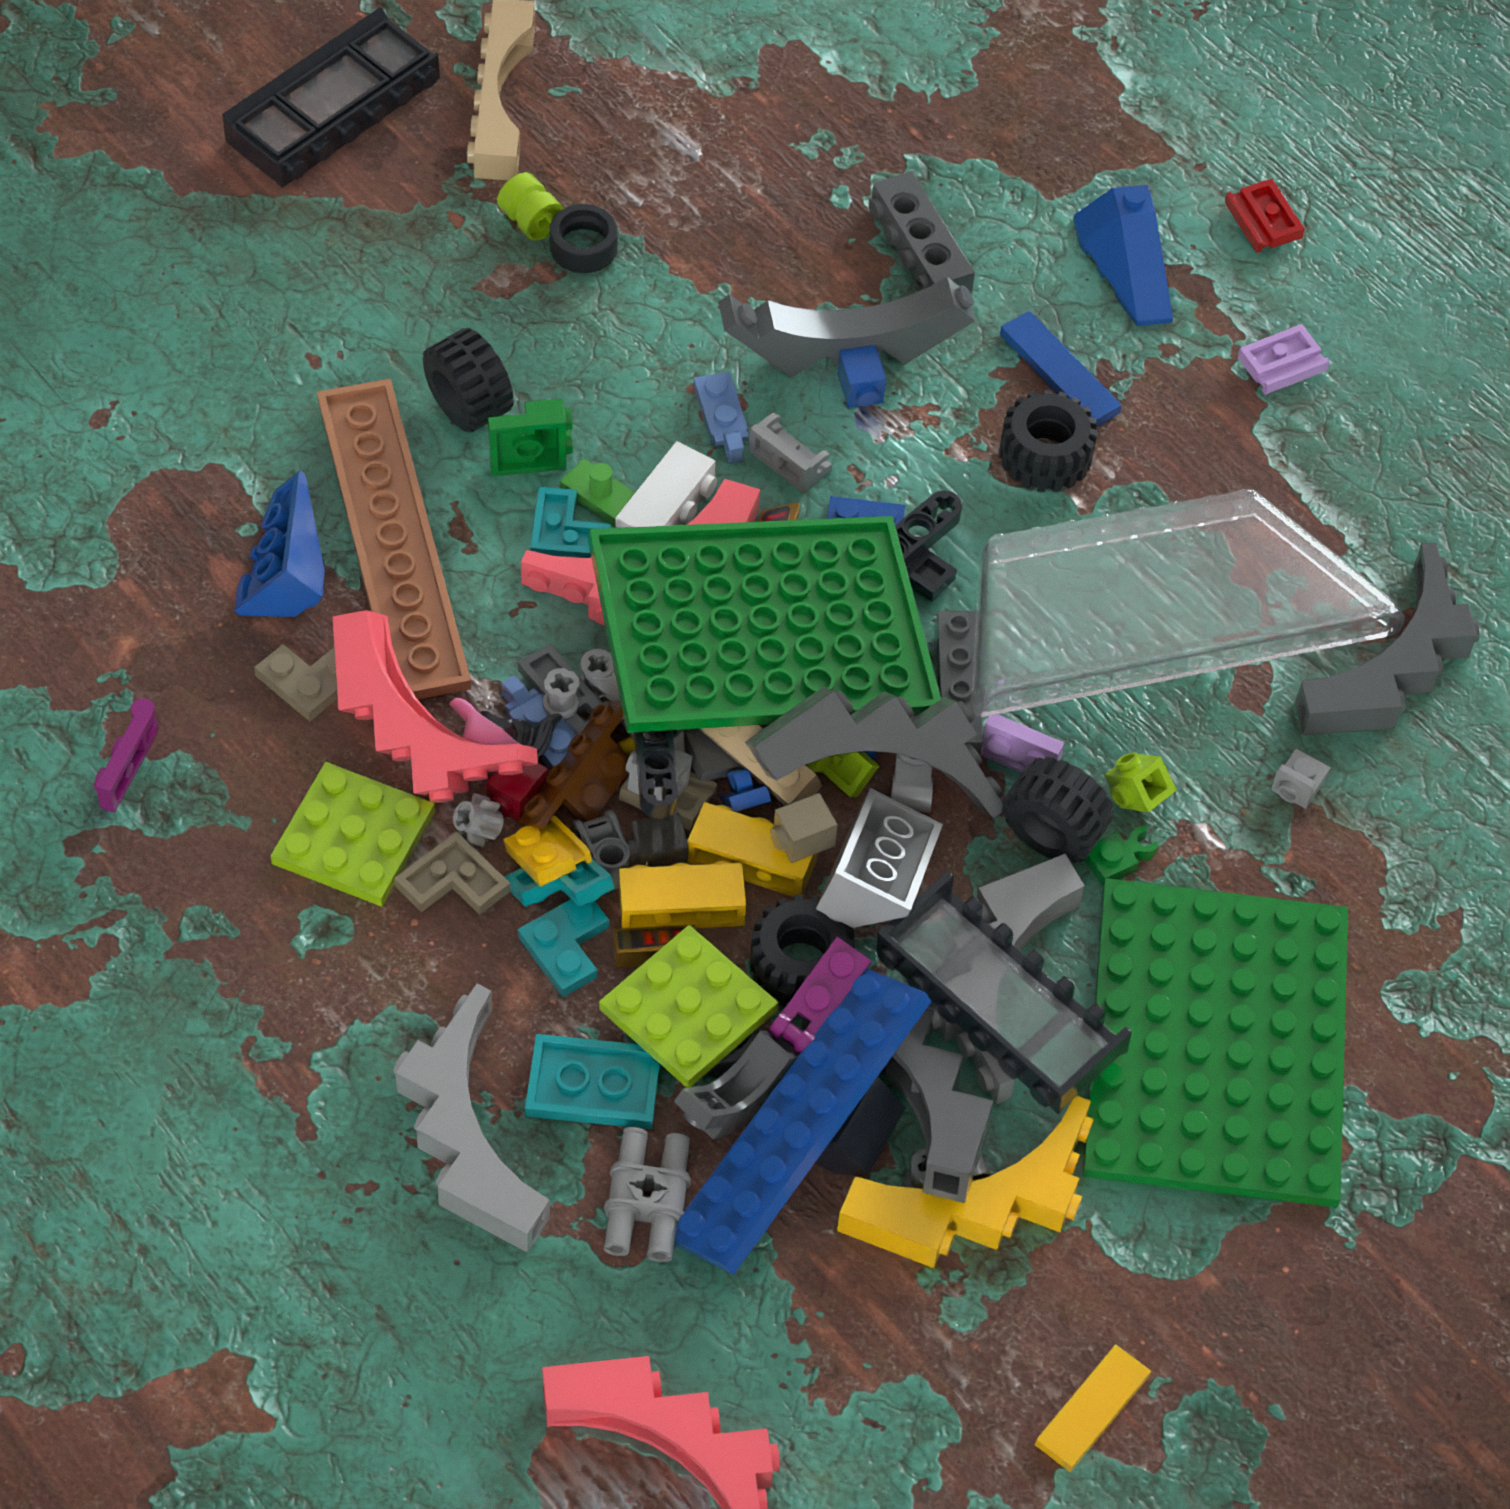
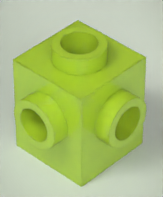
[1104,752,1177,812]

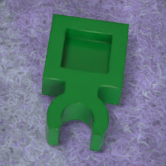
[1085,826,1159,886]

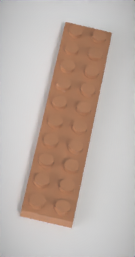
[317,379,471,700]

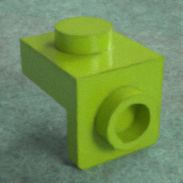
[807,751,879,797]

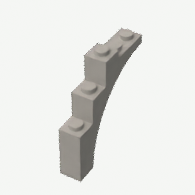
[927,854,1085,1104]
[394,983,550,1253]

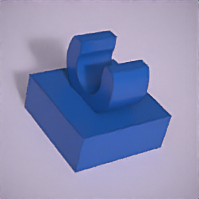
[719,768,771,812]

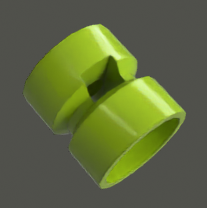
[497,172,564,241]

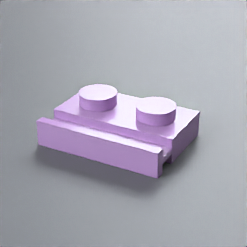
[1238,324,1330,395]
[981,712,1065,773]

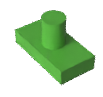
[560,458,635,528]

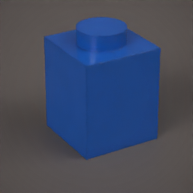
[837,345,886,408]

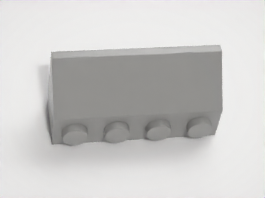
[816,788,943,928]

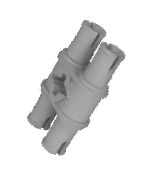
[604,1127,691,1262]

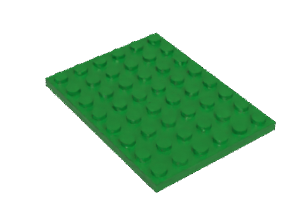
[587,516,941,733]
[1083,878,1348,1208]

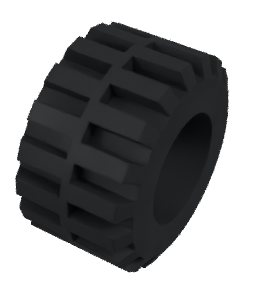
[422,327,514,433]
[999,390,1098,492]
[1002,757,1114,863]
[750,895,856,1006]

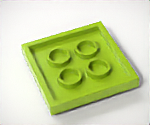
[271,762,435,907]
[599,925,778,1088]

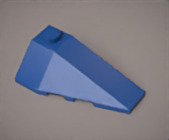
[1073,185,1173,326]
[234,471,325,617]

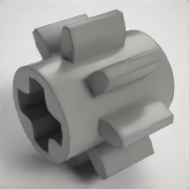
[453,793,504,847]

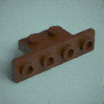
[518,701,629,830]

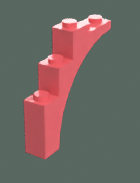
[521,479,761,626]
[333,610,538,803]
[542,1356,780,1509]

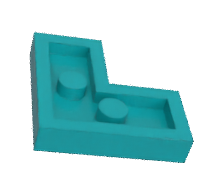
[530,487,611,558]
[504,858,615,907]
[517,899,609,998]

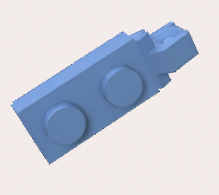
[693,371,748,464]
[501,675,576,770]

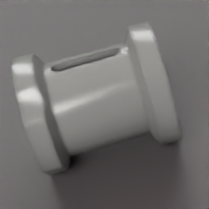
[543,668,580,720]

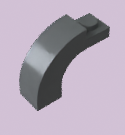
[674,1030,800,1140]

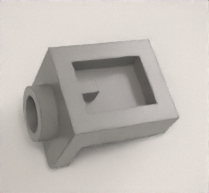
[1271,749,1331,809]

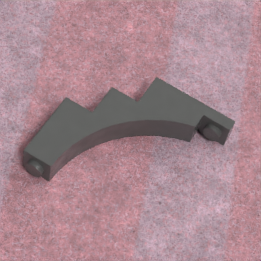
[718,277,975,378]

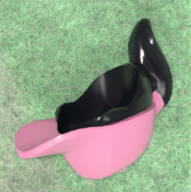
[449,698,563,760]

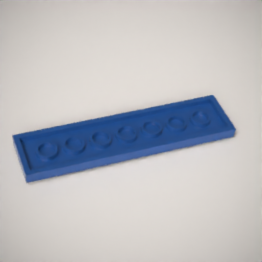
[674,968,932,1275]

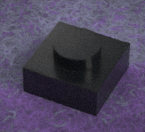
[907,550,957,602]

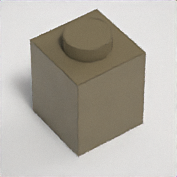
[770,793,837,863]

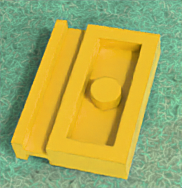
[503,815,592,887]

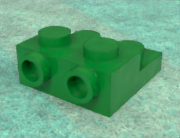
[488,399,573,476]

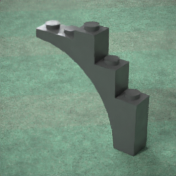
[1295,543,1480,735]
[745,686,1003,818]
[802,1009,993,1203]

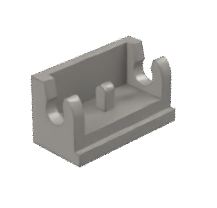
[749,413,832,494]

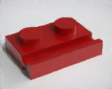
[1224,179,1305,253]

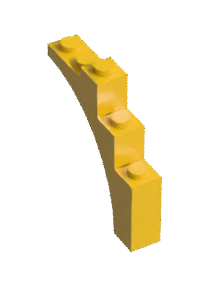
[837,1096,1094,1268]

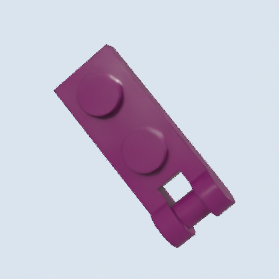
[94,698,159,813]
[768,937,871,1054]

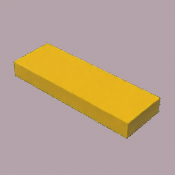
[1035,1344,1151,1473]

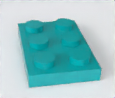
[525,1034,660,1130]

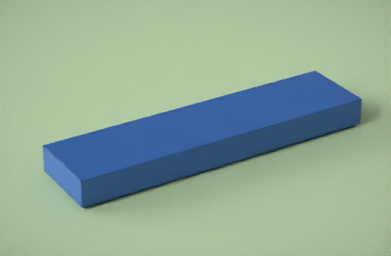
[1000,310,1122,426]

